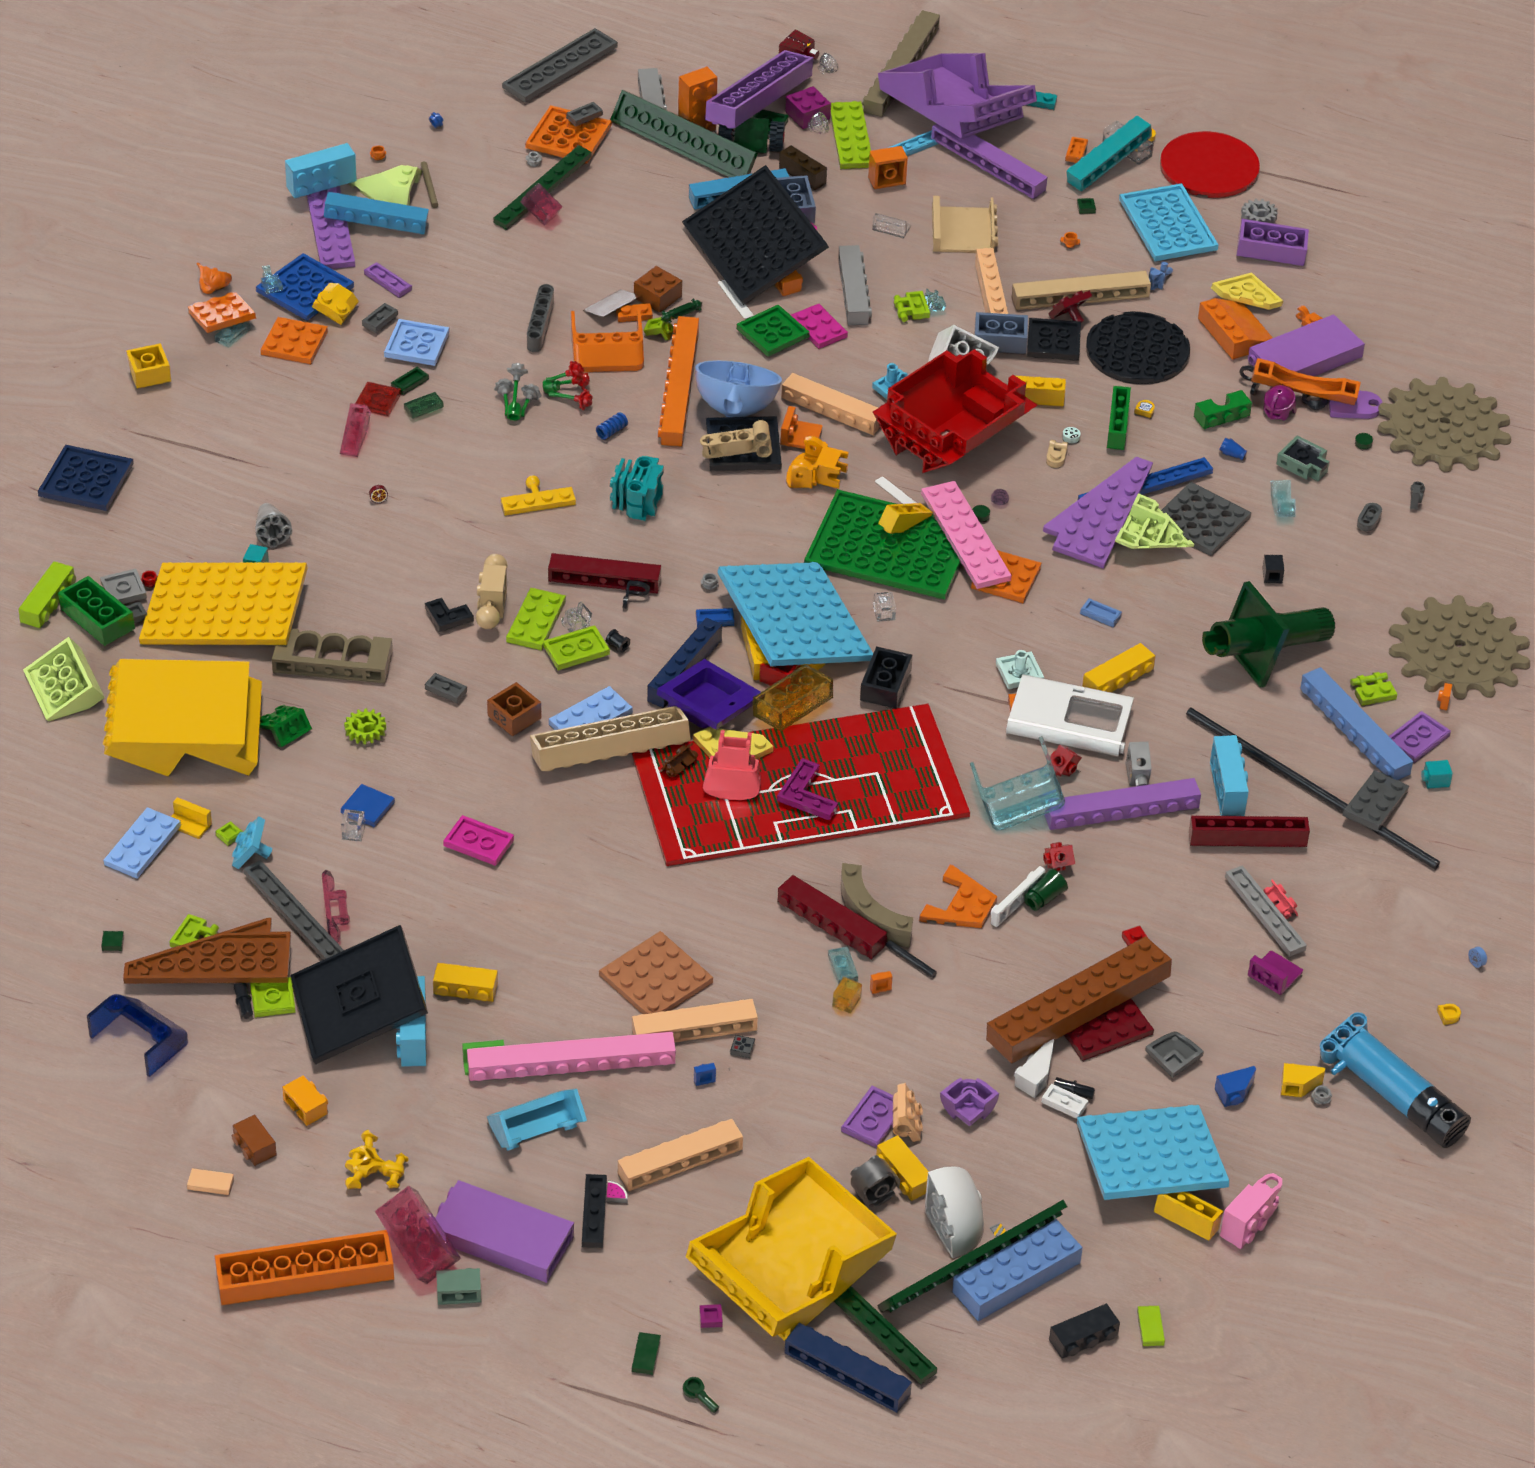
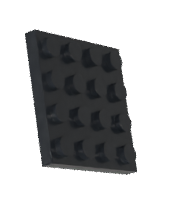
[706,416,782,471]

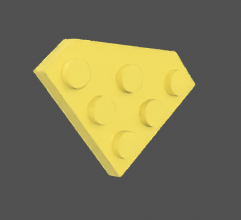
[1211,273,1283,310]
[693,727,773,763]

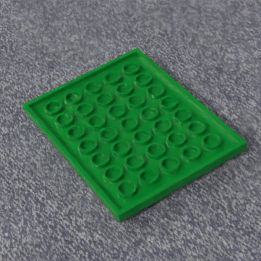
[804,489,961,600]

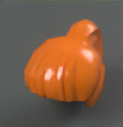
[197,263,232,294]

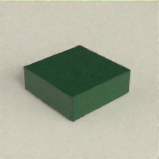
[1077,198,1096,214]
[101,931,124,951]

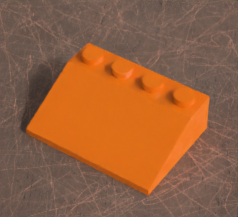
[1198,298,1273,360]

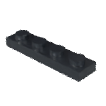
[582,1174,607,1248]

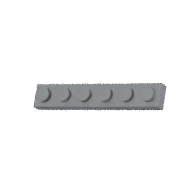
[1225,865,1307,957]

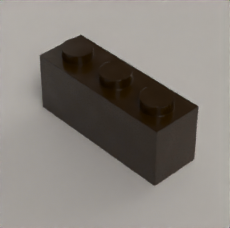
[779,145,827,190]

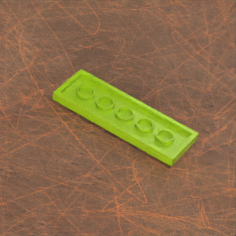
[831,101,871,169]

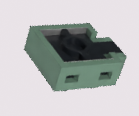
[1276,435,1330,481]

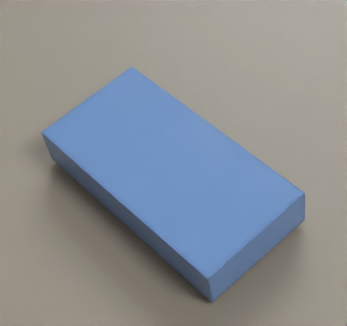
[1080,598,1122,627]

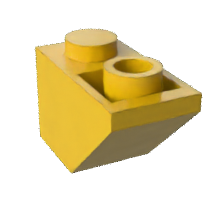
[1281,1063,1325,1097]

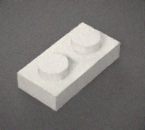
[1041,1084,1088,1119]

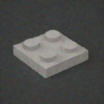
[100,569,147,604]

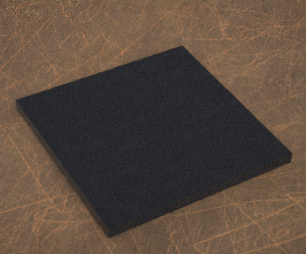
[290,925,428,1065]

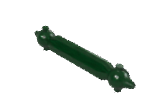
[661,298,702,324]

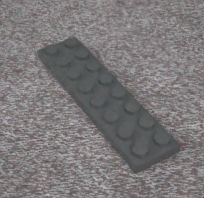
[502,28,618,102]

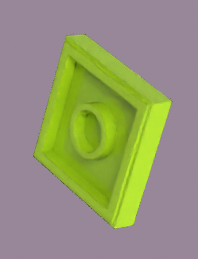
[250,977,296,1018]

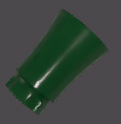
[1024,869,1068,911]

